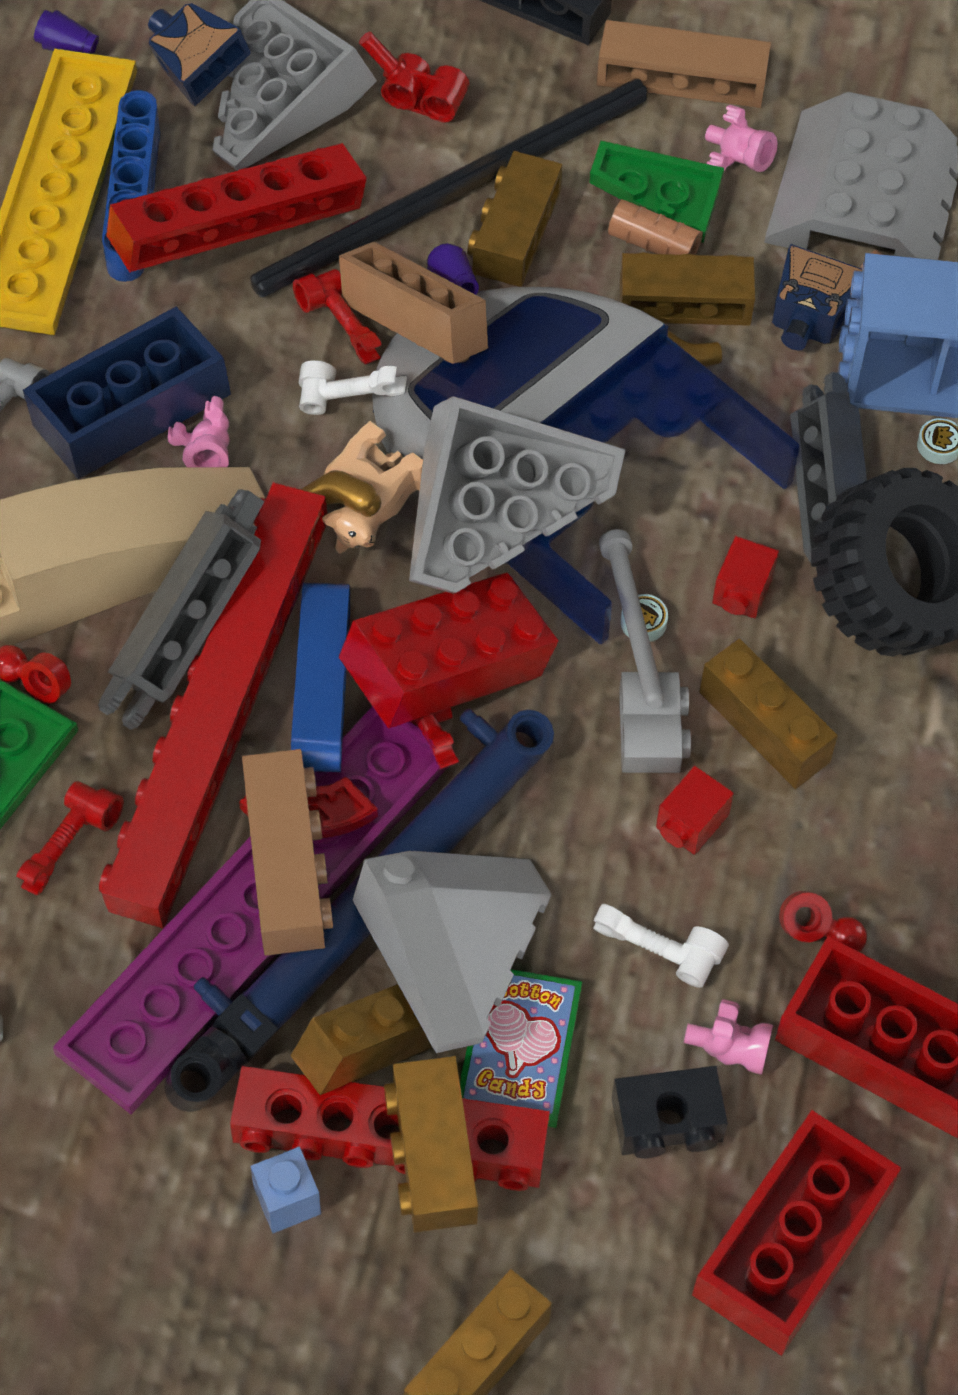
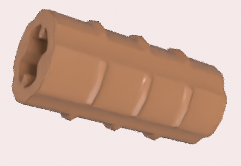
[608,199,703,255]

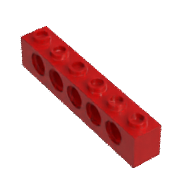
[106,143,367,272]
[230,1066,550,1191]

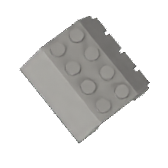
[764,92,958,260]

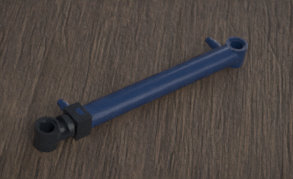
[164,709,554,1112]

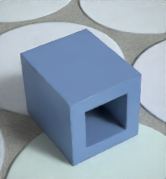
[250,1146,321,1234]

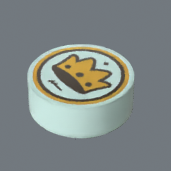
[917,418,958,464]
[621,594,668,642]

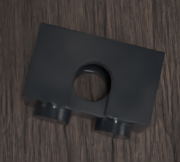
[611,1066,728,1159]

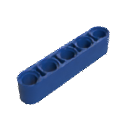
[102,90,160,282]
[291,583,350,772]

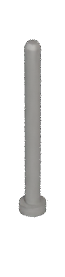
[599,529,664,709]

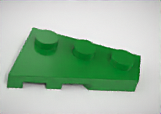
[589,140,724,243]

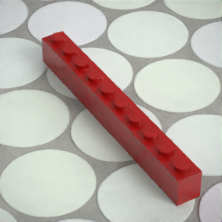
[99,482,328,929]

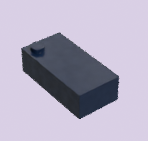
[23,306,231,480]

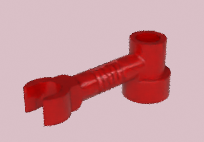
[293,269,382,364]
[410,708,459,769]
[16,781,124,896]

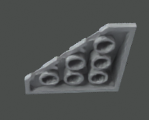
[212,0,377,171]
[409,396,625,594]
[353,851,551,1053]

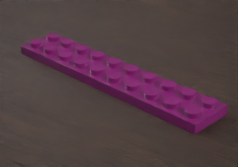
[53,706,448,1115]

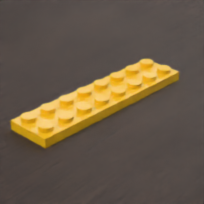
[0,48,137,335]

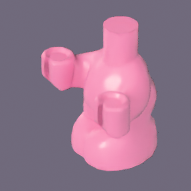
[705,105,778,172]
[168,396,230,467]
[684,999,773,1075]

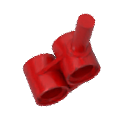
[359,31,470,123]

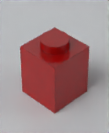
[712,536,779,619]
[656,766,734,855]

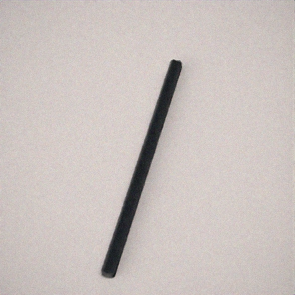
[250,79,648,298]

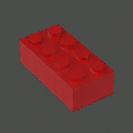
[339,572,559,729]
[775,936,958,1138]
[692,1110,901,1356]

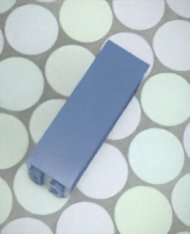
[838,253,958,418]

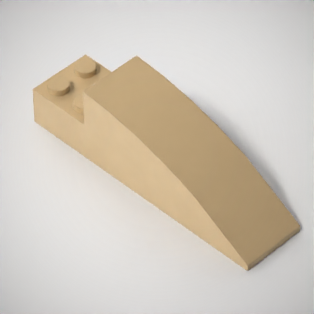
[0,467,265,647]

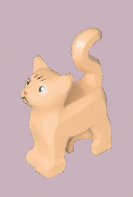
[322,421,423,554]

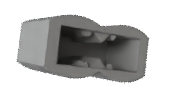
[619,672,691,773]

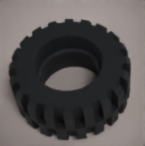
[811,468,958,657]

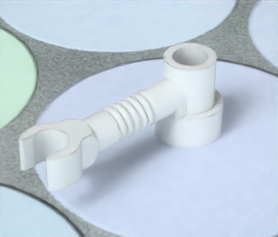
[298,360,407,415]
[593,904,729,988]

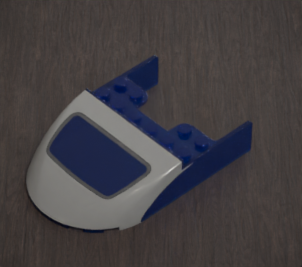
[372,287,800,645]

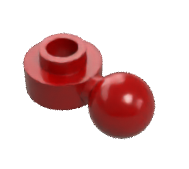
[0,645,71,703]
[779,891,867,952]

